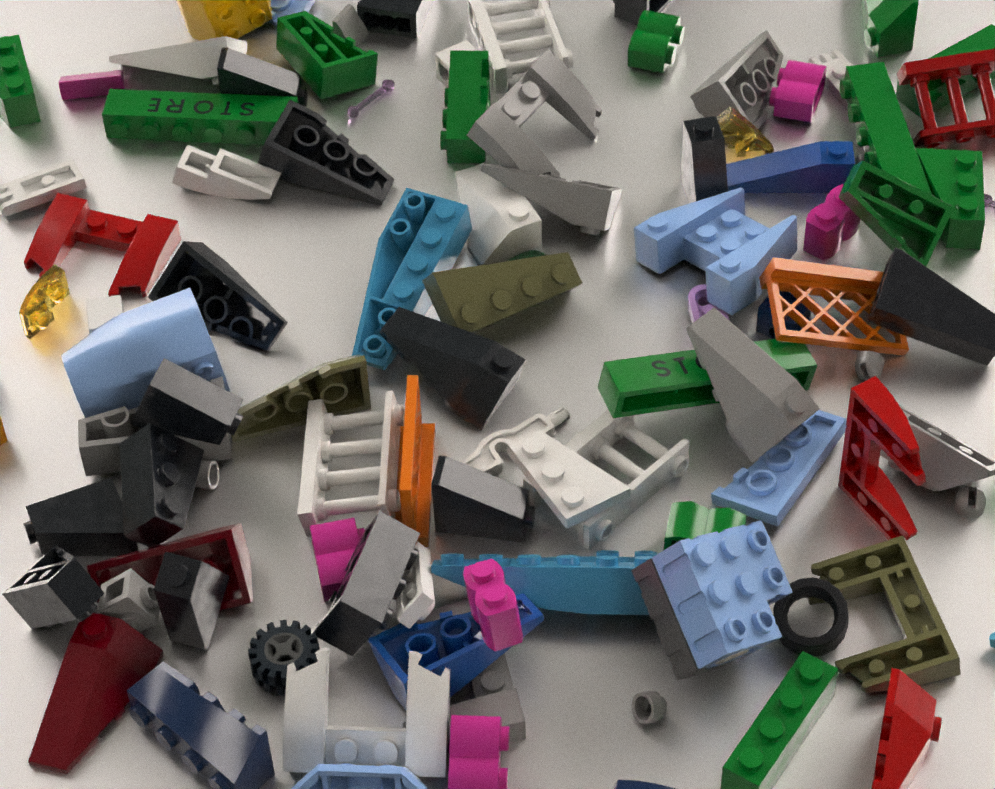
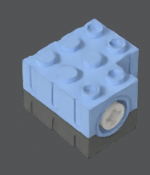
[631,520,793,681]

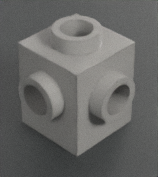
[98,568,160,632]

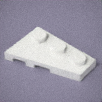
[508,430,631,529]

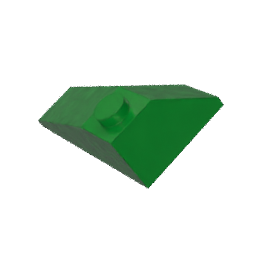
[861,0,919,58]

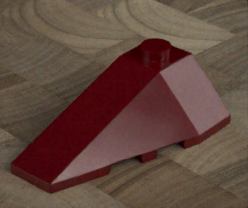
[28,613,164,774]

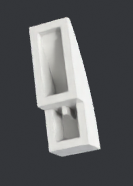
[172,145,281,200]

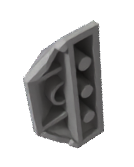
[880,405,995,491]

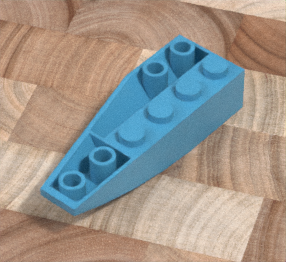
[352,188,472,370]
[431,550,657,615]

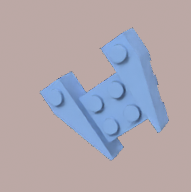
[634,188,797,315]

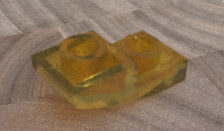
[19,264,70,339]

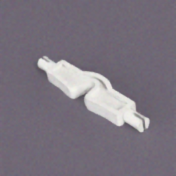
[460,406,570,476]

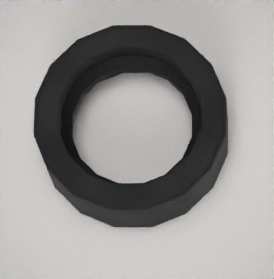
[773,577,849,656]

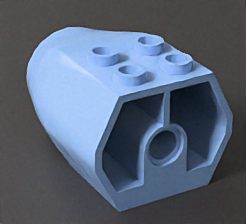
[61,288,230,418]

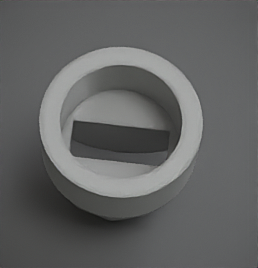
[855,351,885,381]
[195,460,219,490]
[954,486,986,519]
[631,691,667,724]

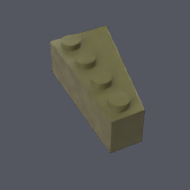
[422,252,583,333]

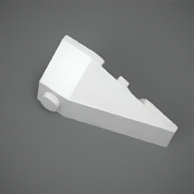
[109,36,247,85]
[456,162,542,266]

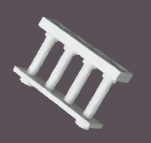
[467,0,573,94]
[297,390,405,537]
[523,410,689,550]

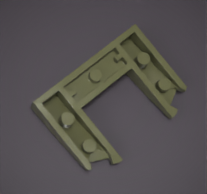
[807,535,961,693]

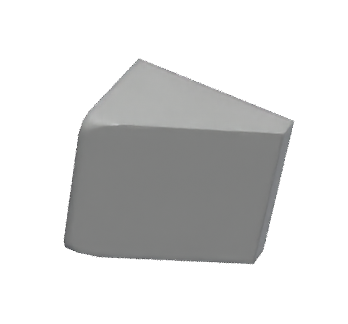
[332,4,368,47]

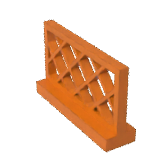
[759,257,909,356]
[395,375,436,547]

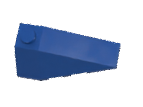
[726,141,855,193]
[368,593,544,710]

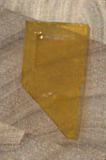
[716,106,774,157]

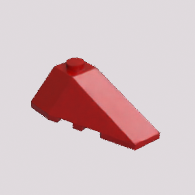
[872,668,942,789]

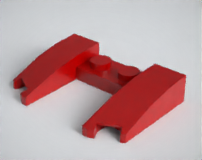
[24,193,181,297]
[838,376,926,540]

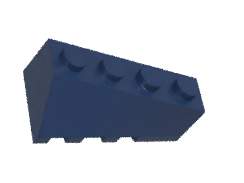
[127,661,275,789]

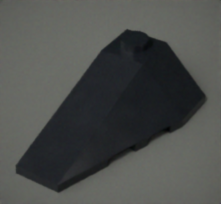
[148,241,288,351]
[380,307,526,430]

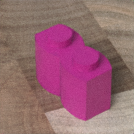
[769,60,827,122]
[803,184,861,261]
[310,518,365,602]
[463,559,523,651]
[448,715,510,789]

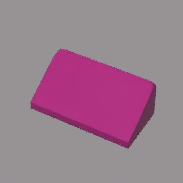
[59,70,124,100]

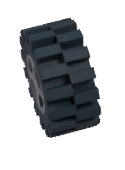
[248,620,320,696]

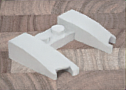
[282,648,450,777]

